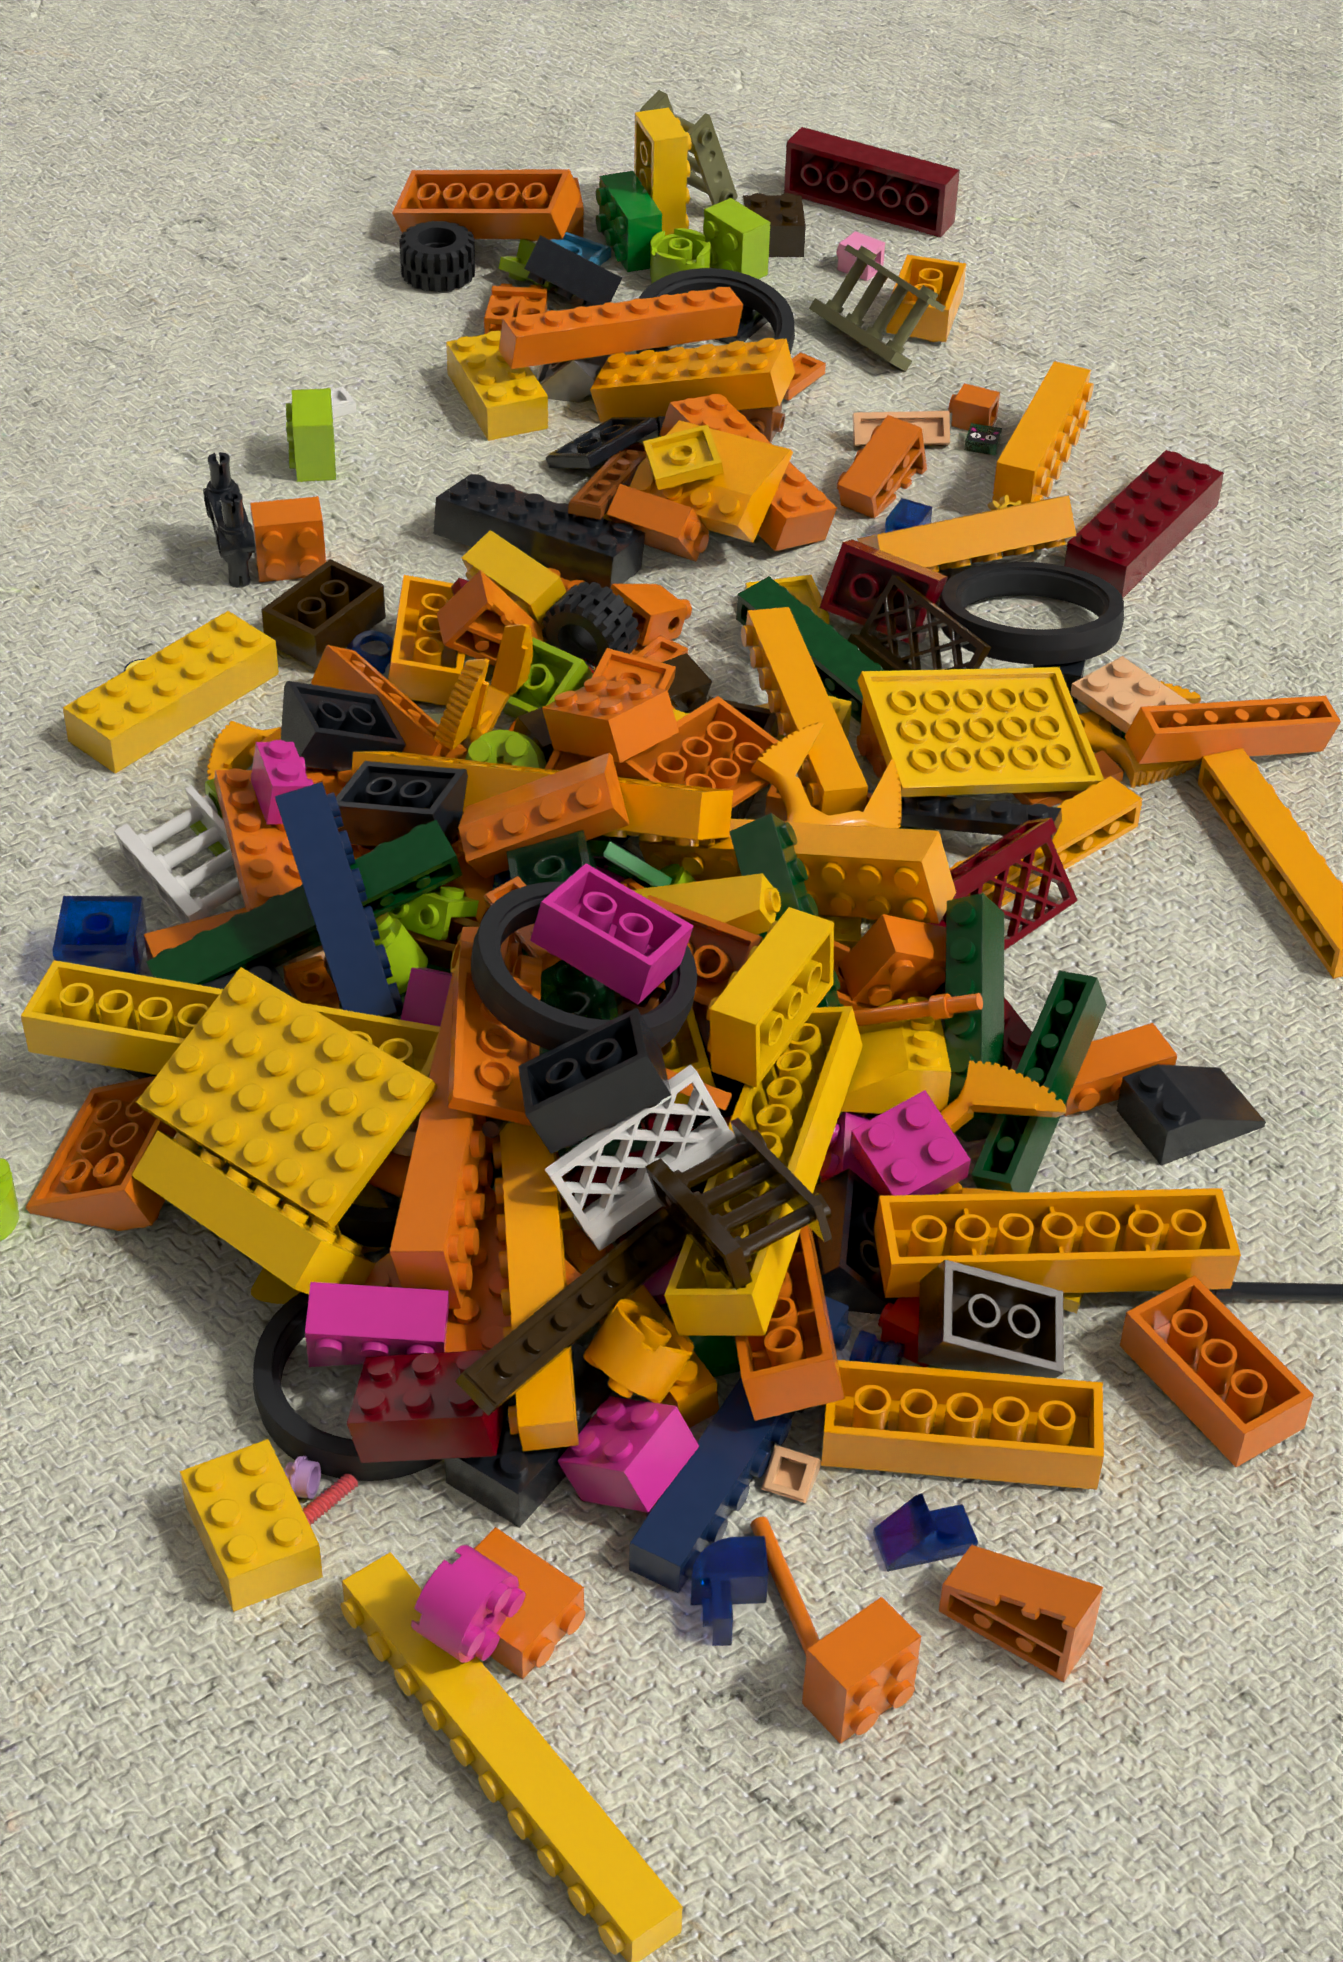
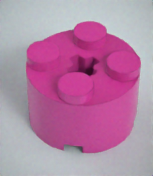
[411,1545,526,1663]

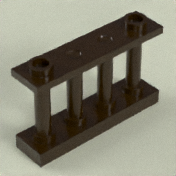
[645,1118,832,1290]

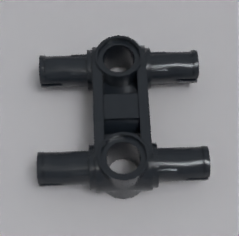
[203,452,256,588]

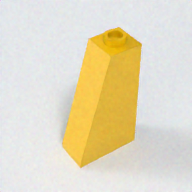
[633,873,781,935]

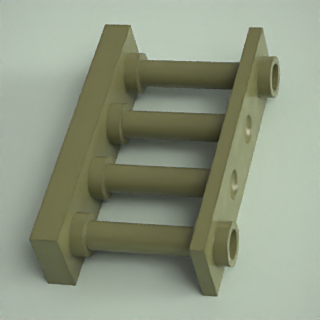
[640,90,738,206]
[809,244,946,372]

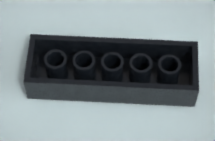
[433,474,645,588]

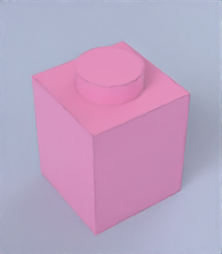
[836,231,885,281]

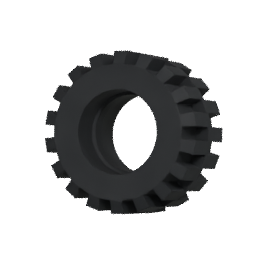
[399,221,475,292]
[542,582,639,667]

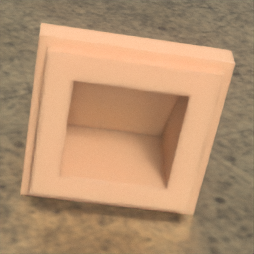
[761,1445,821,1503]

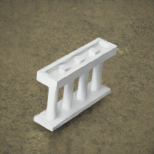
[114,785,241,924]

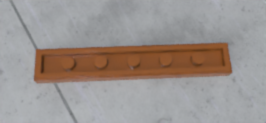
[568,442,647,519]

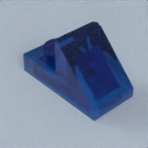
[873,1493,978,1572]

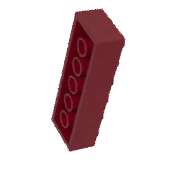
[784,127,960,238]
[1064,450,1224,598]

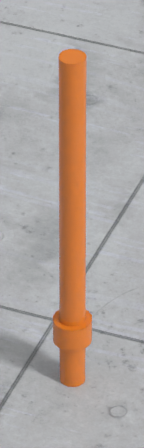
[854,993,983,1027]

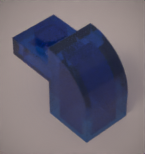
[690,1536,768,1646]

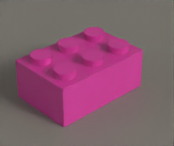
[530,864,694,1004]

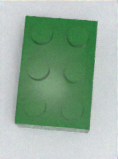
[595,171,662,272]

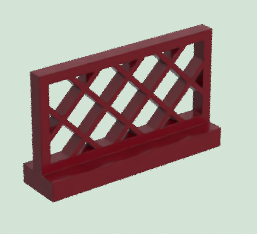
[943,818,1078,951]

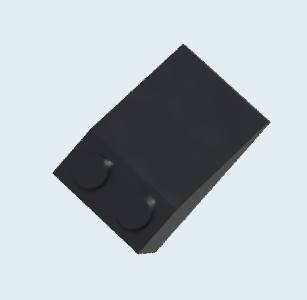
[1116,1064,1266,1166]

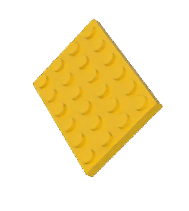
[857,667,1104,797]
[136,967,438,1229]

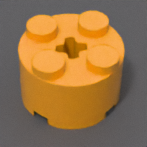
[583,1299,694,1403]

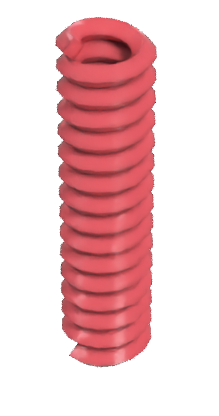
[303,1474,358,1526]

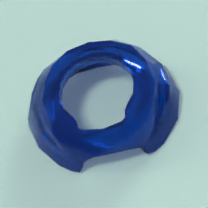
[347,630,393,674]

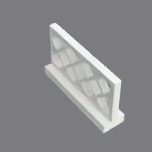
[544,1064,737,1252]

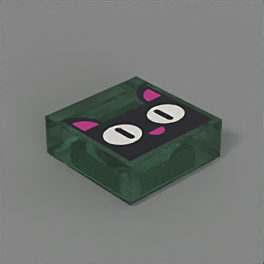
[964,423,1002,455]

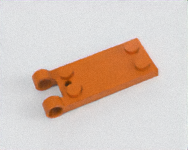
[448,940,542,1126]

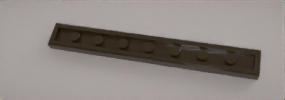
[455,1208,687,1416]

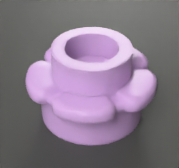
[284,1456,321,1501]

